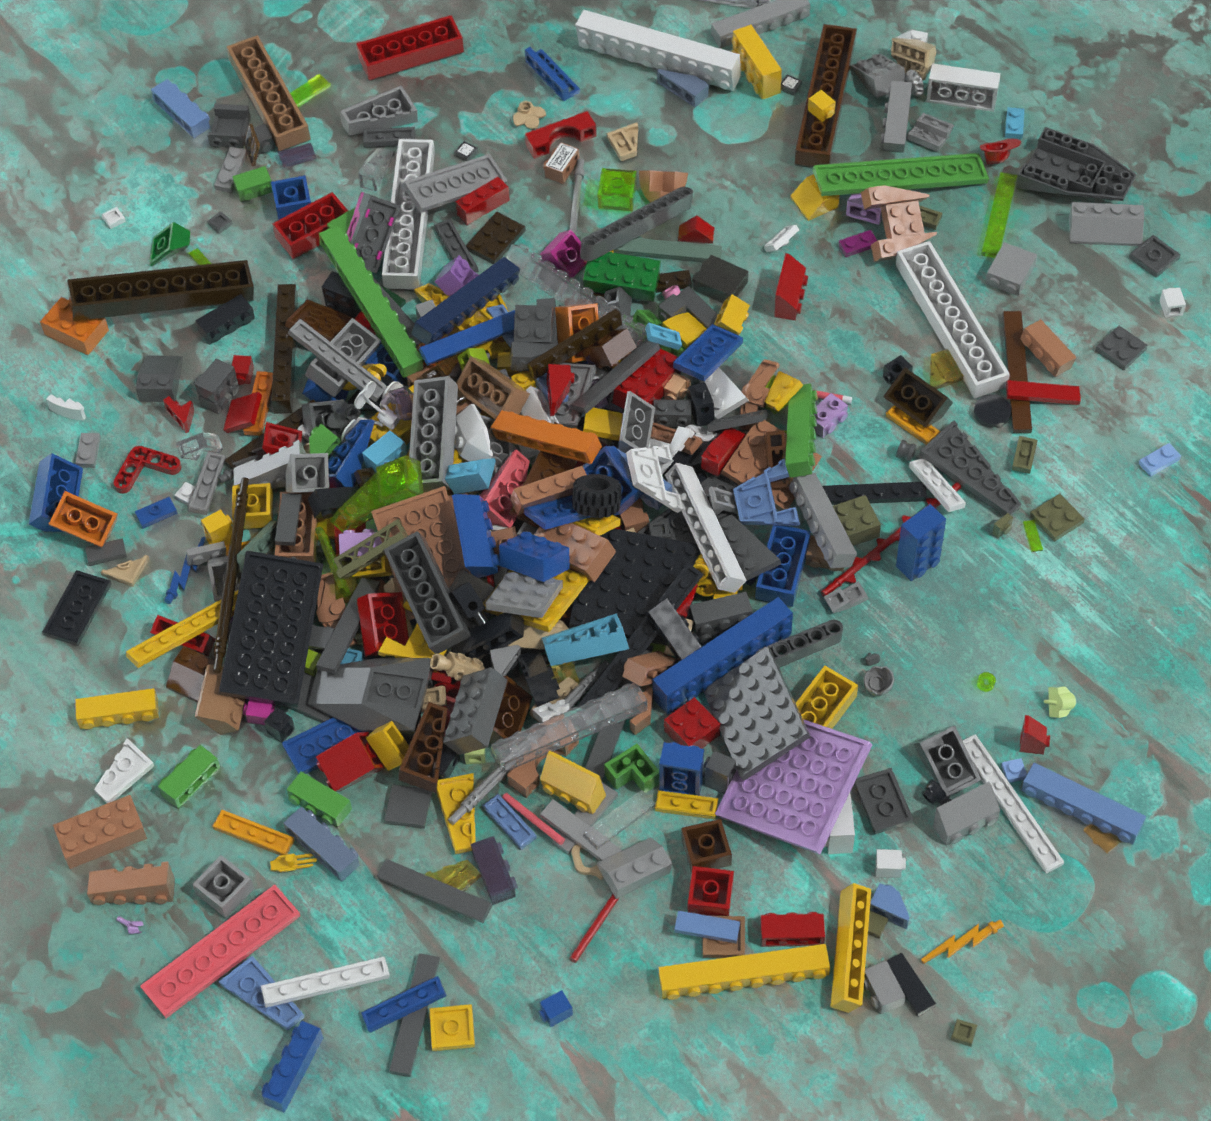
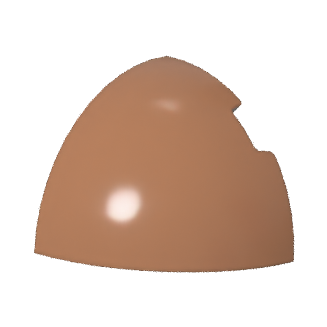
[639,170,688,202]

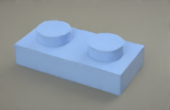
[1139,443,1181,477]

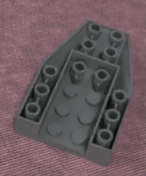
[1016,127,1137,201]
[308,658,435,739]

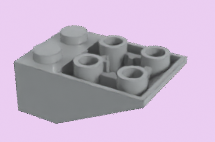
[851,54,907,98]

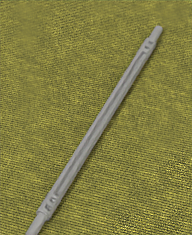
[448,660,610,825]

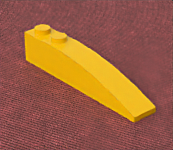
[414,283,494,350]

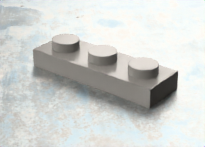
[214,147,247,193]

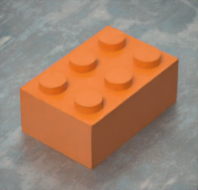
[40,297,109,355]

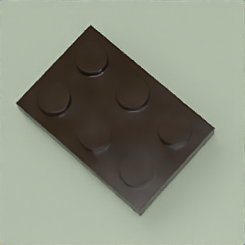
[466,212,526,264]

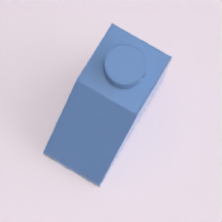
[870,883,910,929]

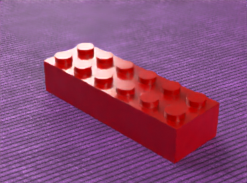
[356,15,464,80]

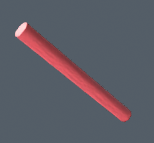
[502,793,565,845]

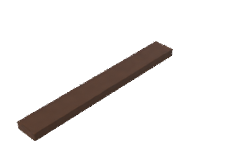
[1003,311,1032,433]

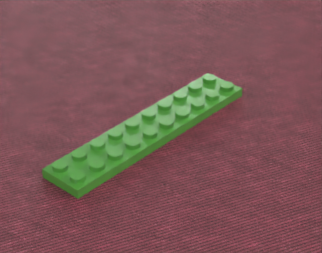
[813,153,989,196]

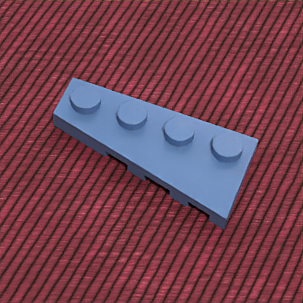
[219,956,304,1031]

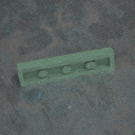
[237,521,278,572]

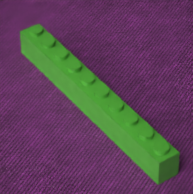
[319,225,424,378]

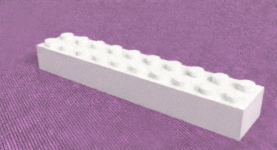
[575,10,741,91]
[382,139,435,289]
[896,241,1010,399]

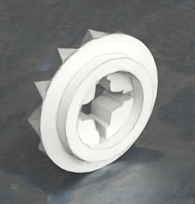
[905,70,924,97]

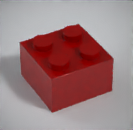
[664,697,720,749]
[687,866,734,916]

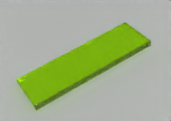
[189,248,212,265]
[1023,520,1043,552]

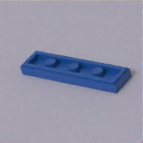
[361,976,447,1033]

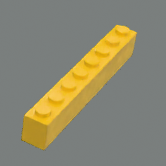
[659,944,830,1000]

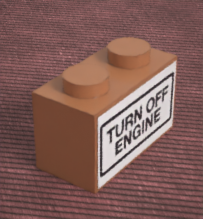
[543,142,579,184]

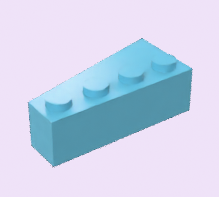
[542,613,629,666]

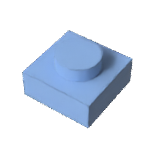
[1001,758,1027,783]

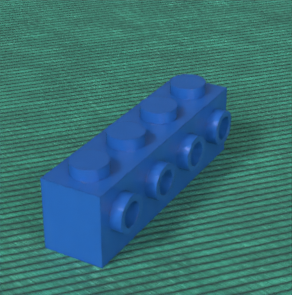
[261,1020,323,1113]

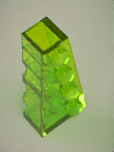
[330,466,411,532]

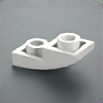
[46,394,86,420]

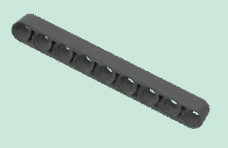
[580,187,693,261]

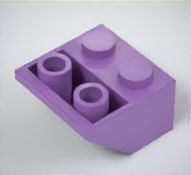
[435,255,478,296]

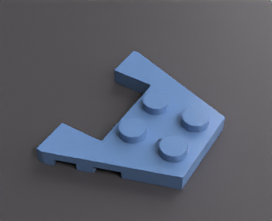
[733,459,800,526]

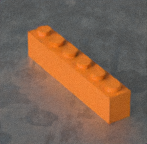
[491,410,602,464]

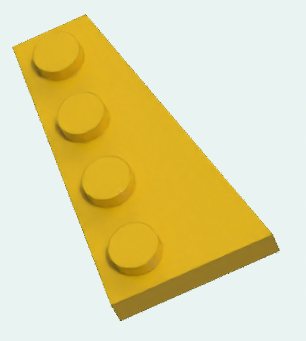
[437,773,476,854]

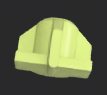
[1044,686,1076,718]

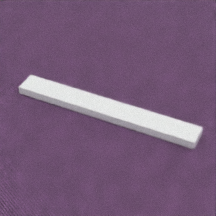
[963,734,1064,874]

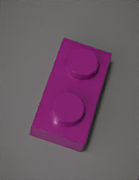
[838,230,877,258]

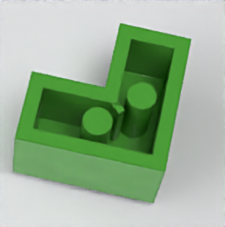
[604,744,659,794]

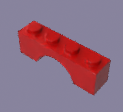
[525,111,597,159]

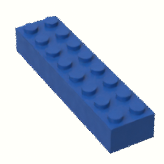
[653,597,793,715]

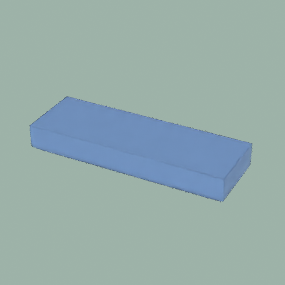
[482,794,537,850]
[674,911,740,943]

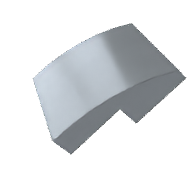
[907,113,954,152]

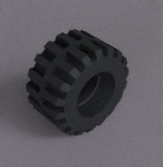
[572,474,622,518]

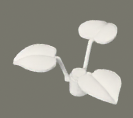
[341,381,406,444]

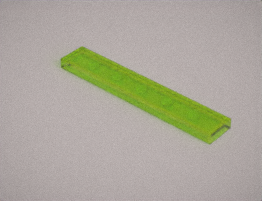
[981,172,1017,258]

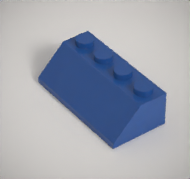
[29,453,83,532]
[452,494,500,579]

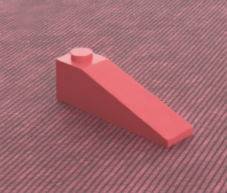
[480,449,530,528]

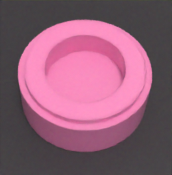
[662,285,681,300]

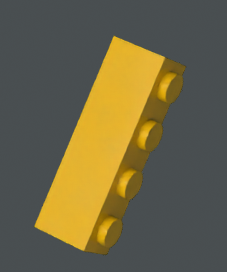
[75,688,159,729]

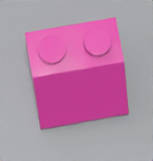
[539,230,587,280]

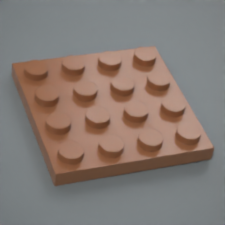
[721,420,822,511]

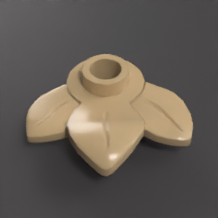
[513,101,546,129]

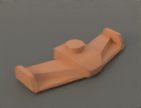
[739,359,780,432]
[316,572,358,647]

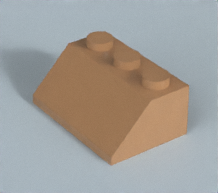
[194,664,246,735]

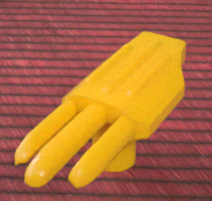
[270,854,317,873]

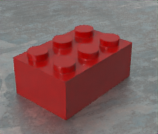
[357,592,409,656]

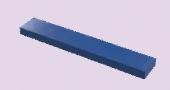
[419,310,515,366]

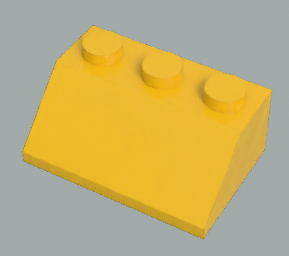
[540,751,606,814]

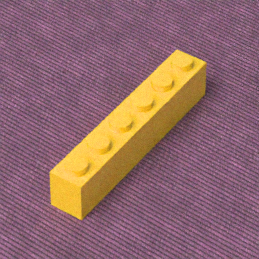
[831,883,871,1013]

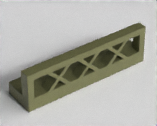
[333,519,408,579]

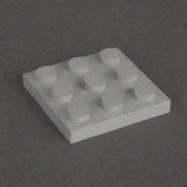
[486,572,563,618]

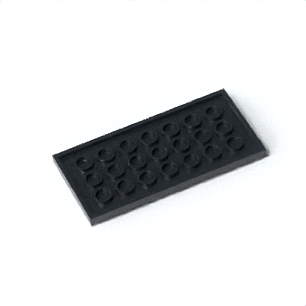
[219,550,323,708]

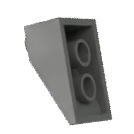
[136,355,183,402]
[914,725,982,797]

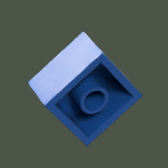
[271,176,311,220]

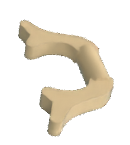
[571,844,603,880]

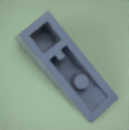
[657,69,709,107]

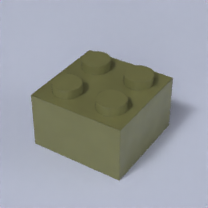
[833,495,881,546]

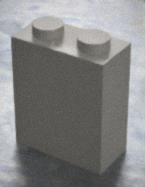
[986,242,1037,296]

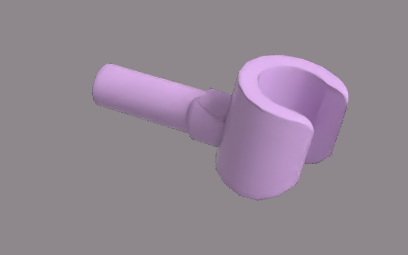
[117,916,143,934]

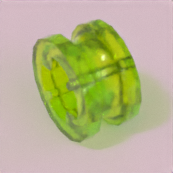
[977,672,996,692]

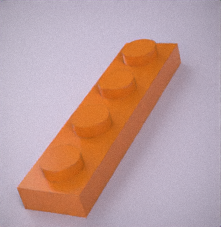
[243,371,273,436]

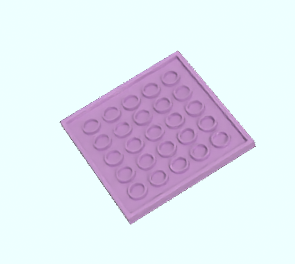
[715,719,872,855]

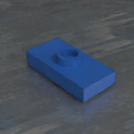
[135,497,178,529]

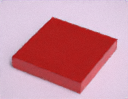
[223,392,262,433]

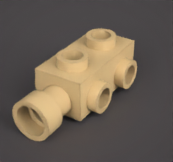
[430,652,485,681]

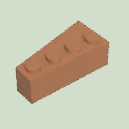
[87,862,175,905]

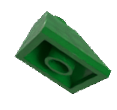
[149,222,191,266]

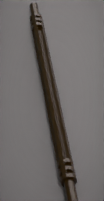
[213,477,249,674]

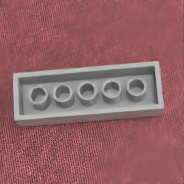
[407,376,458,493]

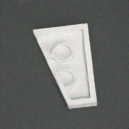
[94,739,154,803]

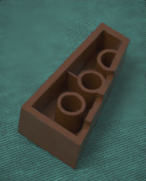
[398,702,447,793]

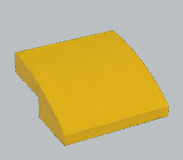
[662,312,707,348]

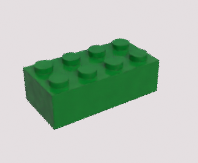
[583,252,661,302]

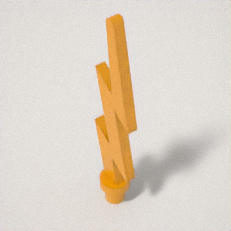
[921,920,1004,964]

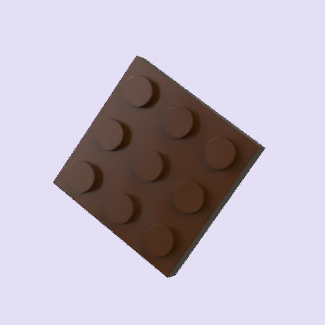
[285,299,355,342]

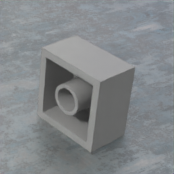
[192,855,254,918]

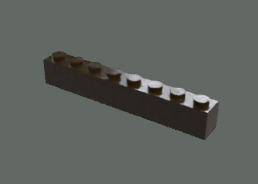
[271,284,298,414]

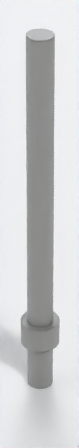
[570,158,585,235]

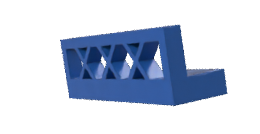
[524,47,580,101]

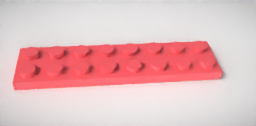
[140,884,301,1019]

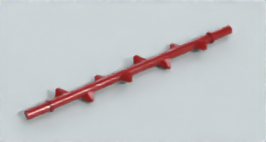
[820,482,961,597]

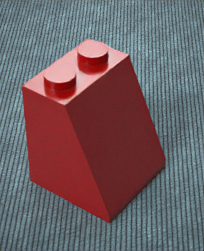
[316,732,386,792]

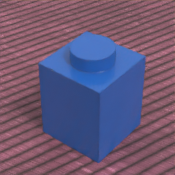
[538,990,573,1027]

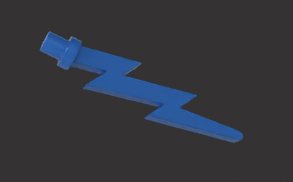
[164,537,205,604]

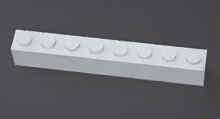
[665,463,747,593]

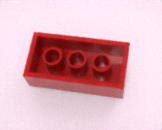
[272,192,348,259]
[613,348,681,409]

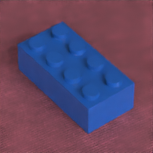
[896,504,946,581]
[755,525,811,607]

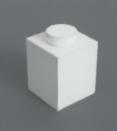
[1160,287,1186,318]
[875,849,906,878]

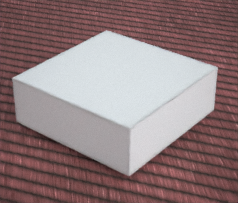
[101,207,126,229]

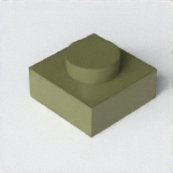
[992,513,1013,538]

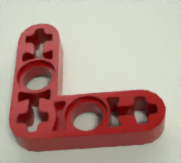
[114,446,182,494]

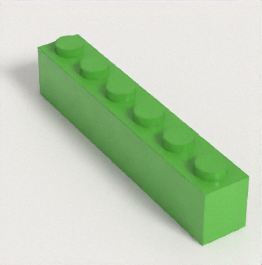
[785,383,818,478]

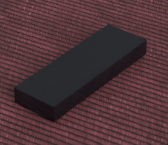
[887,953,936,1016]

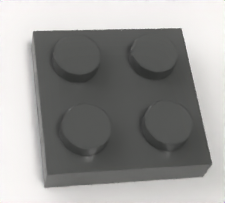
[1095,325,1148,371]

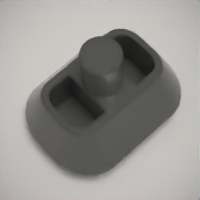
[865,653,880,666]

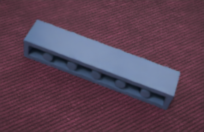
[1021,763,1146,844]

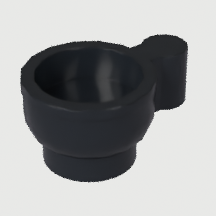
[922,779,951,806]

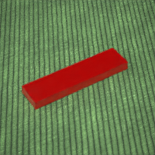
[1006,380,1081,405]

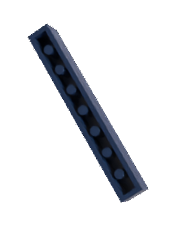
[412,257,520,345]

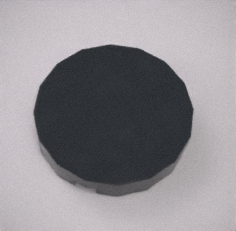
[974,394,1011,428]

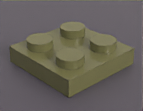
[1030,493,1085,542]

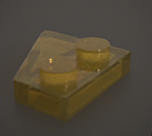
[930,349,964,389]
[425,859,482,891]

